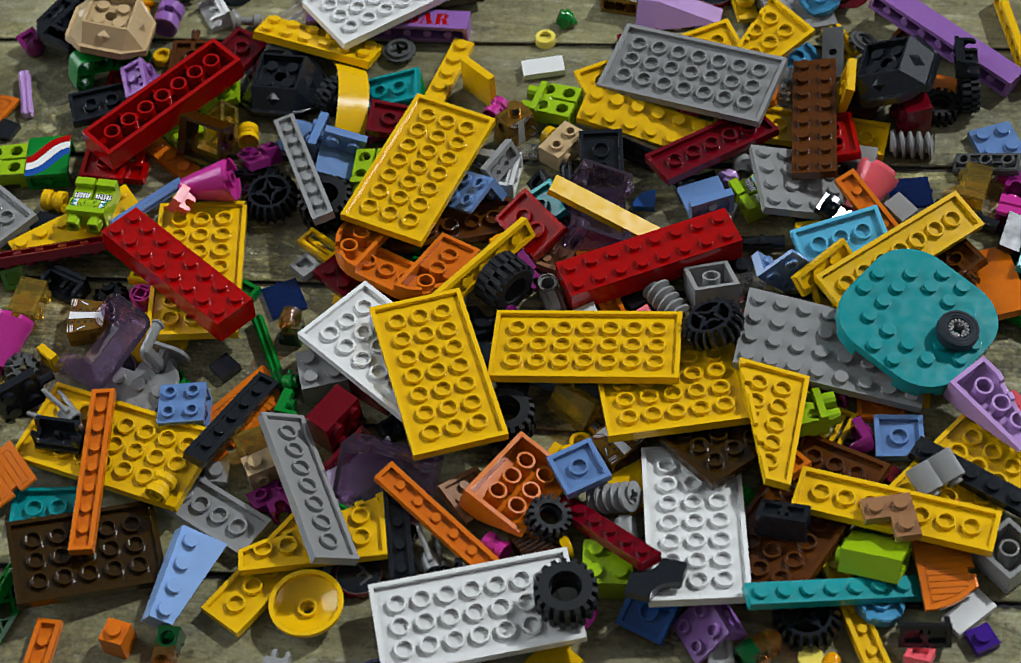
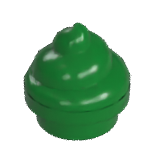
[555,9,578,29]

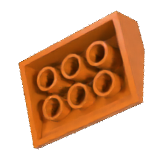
[458,431,563,538]

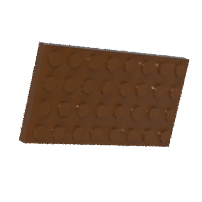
[745,435,891,611]

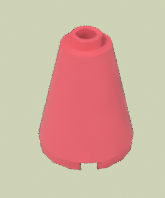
[845,157,899,211]

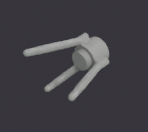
[27,388,82,421]
[413,525,443,574]

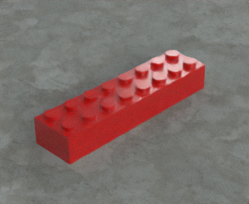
[82,38,244,171]
[101,207,256,342]
[555,207,743,310]

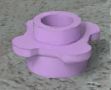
[718,169,740,189]

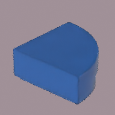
[633,190,656,212]

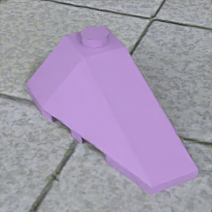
[635,0,723,32]
[943,355,1021,452]

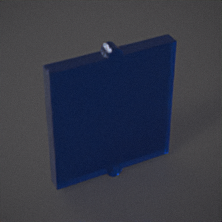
[889,176,934,208]
[261,278,308,321]

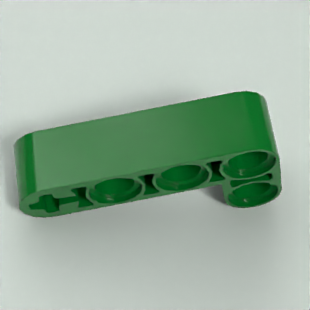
[68,50,152,92]

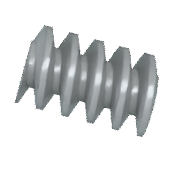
[889,130,935,160]
[643,279,690,318]
[586,481,642,515]

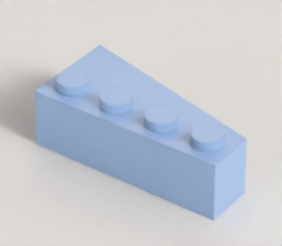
[141,525,227,628]

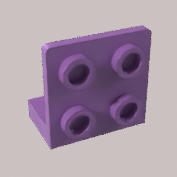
[120,57,161,99]
[672,604,748,663]

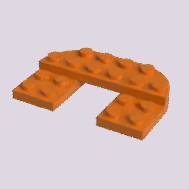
[335,221,481,300]

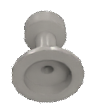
[231,8,261,32]

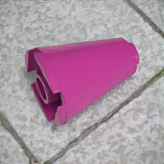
[178,158,241,201]
[0,309,34,376]

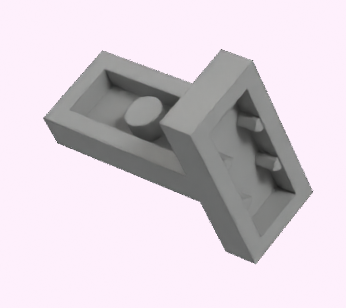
[471,139,521,182]

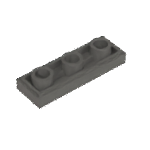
[822,26,844,81]
[952,153,1021,176]

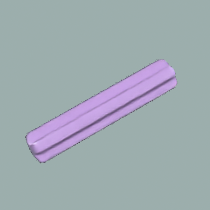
[18,69,34,119]

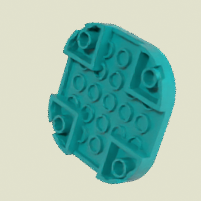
[834,249,998,396]

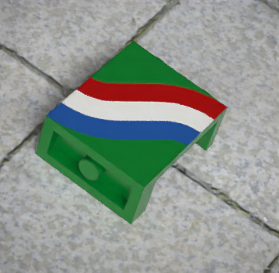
[25,135,76,190]

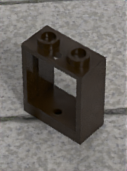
[177,111,234,166]

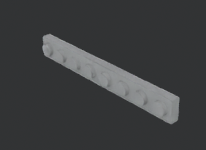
[273,113,336,226]

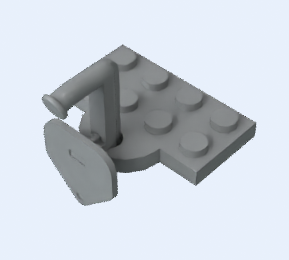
[104,319,191,412]

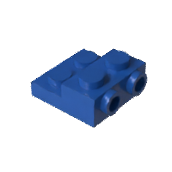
[615,598,683,646]

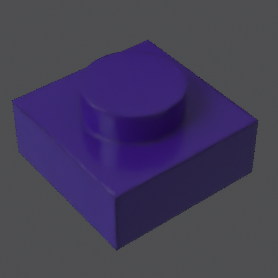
[964,622,1001,657]

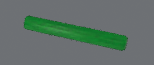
[251,314,284,389]

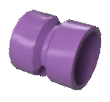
[154,0,185,37]

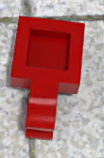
[123,150,150,185]

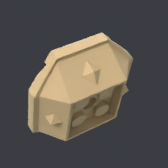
[65,0,156,60]

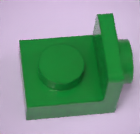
[274,387,298,415]

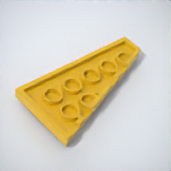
[736,0,816,57]
[8,184,148,250]
[738,357,810,491]
[238,491,388,576]

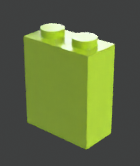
[835,530,912,584]

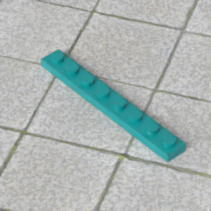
[742,575,923,610]

